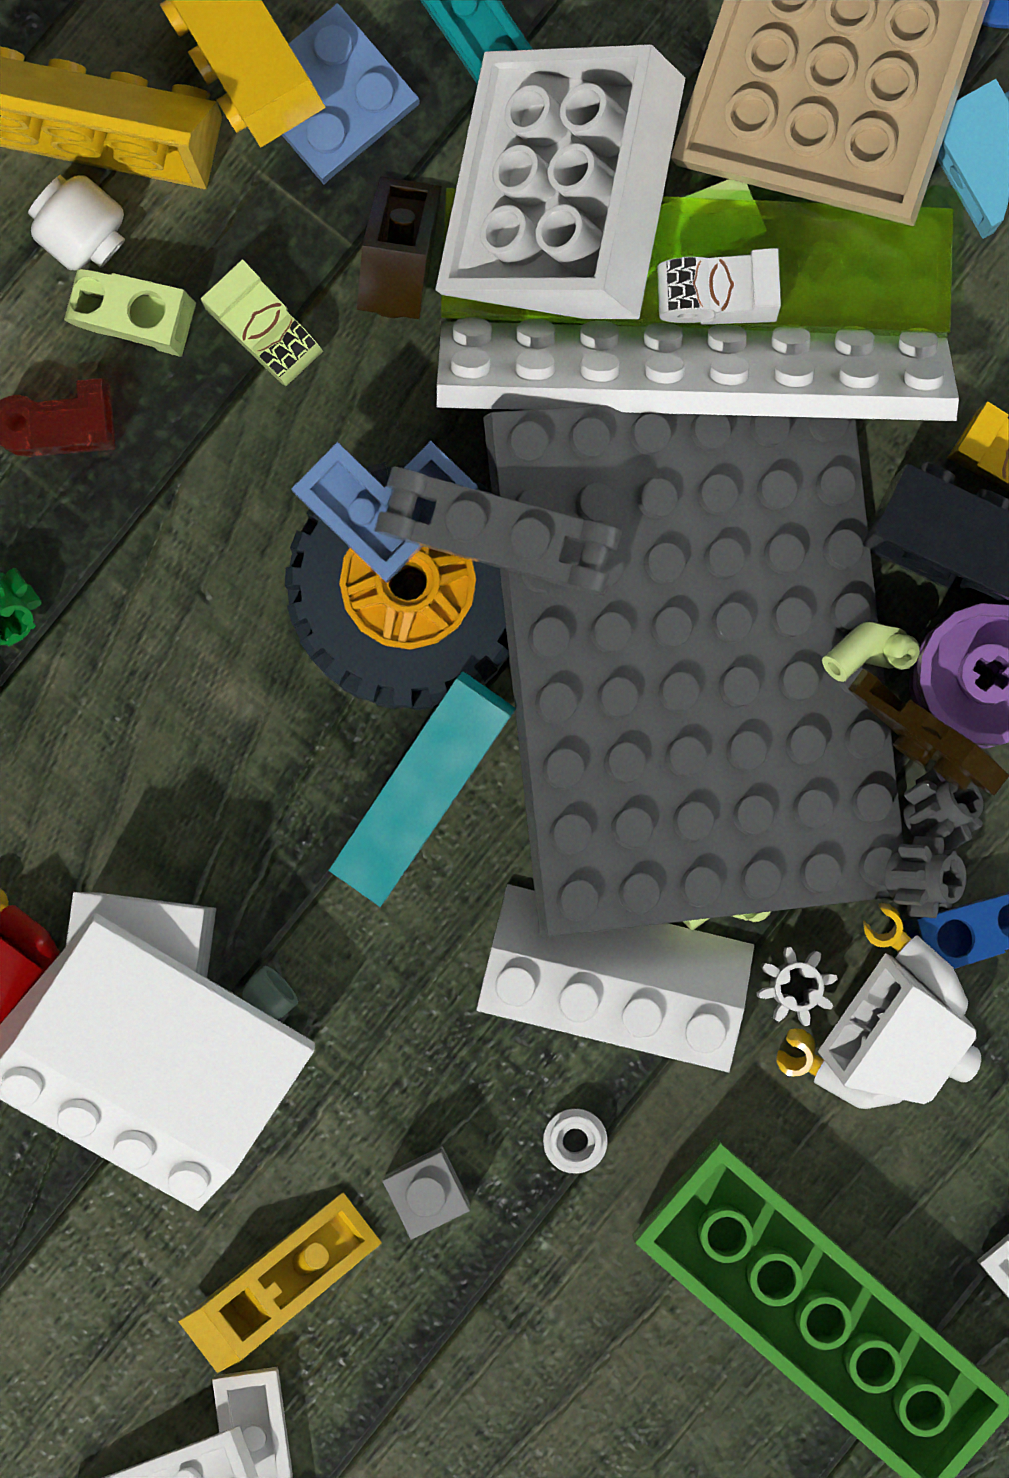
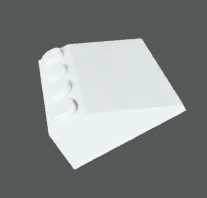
[436,45,685,319]
[0,913,315,1211]

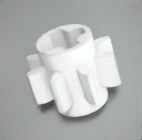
[756,946,838,1026]

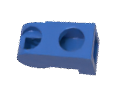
[903,892,1009,969]

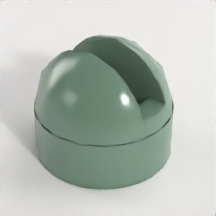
[242,966,298,1020]

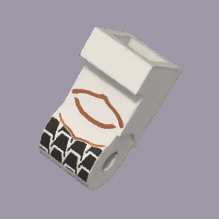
[657,248,781,325]

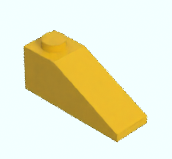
[178,1193,382,1373]

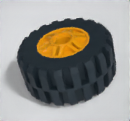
[285,460,509,710]

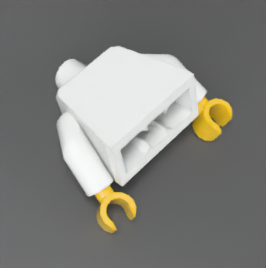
[776,903,981,1109]

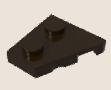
[848,669,1009,796]

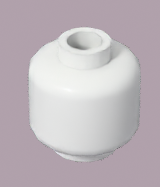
[28,175,125,270]

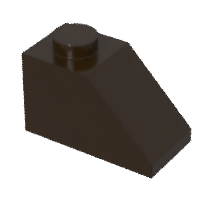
[357,177,442,319]

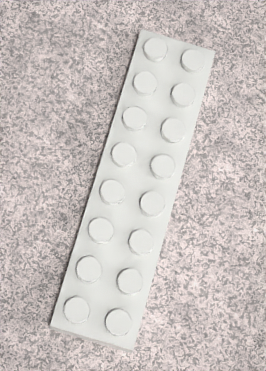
[437,317,959,421]

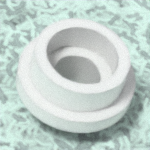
[543,1108,607,1173]

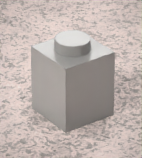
[383,1146,470,1240]

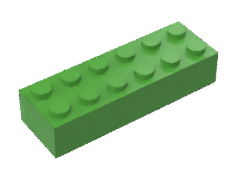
[632,1138,1009,1478]

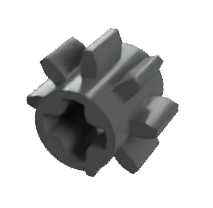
[904,769,983,850]
[885,836,966,918]

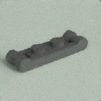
[374,467,622,596]

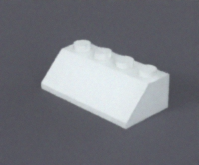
[476,884,754,1072]

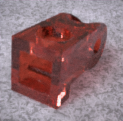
[0,378,116,457]

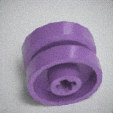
[909,603,1009,749]

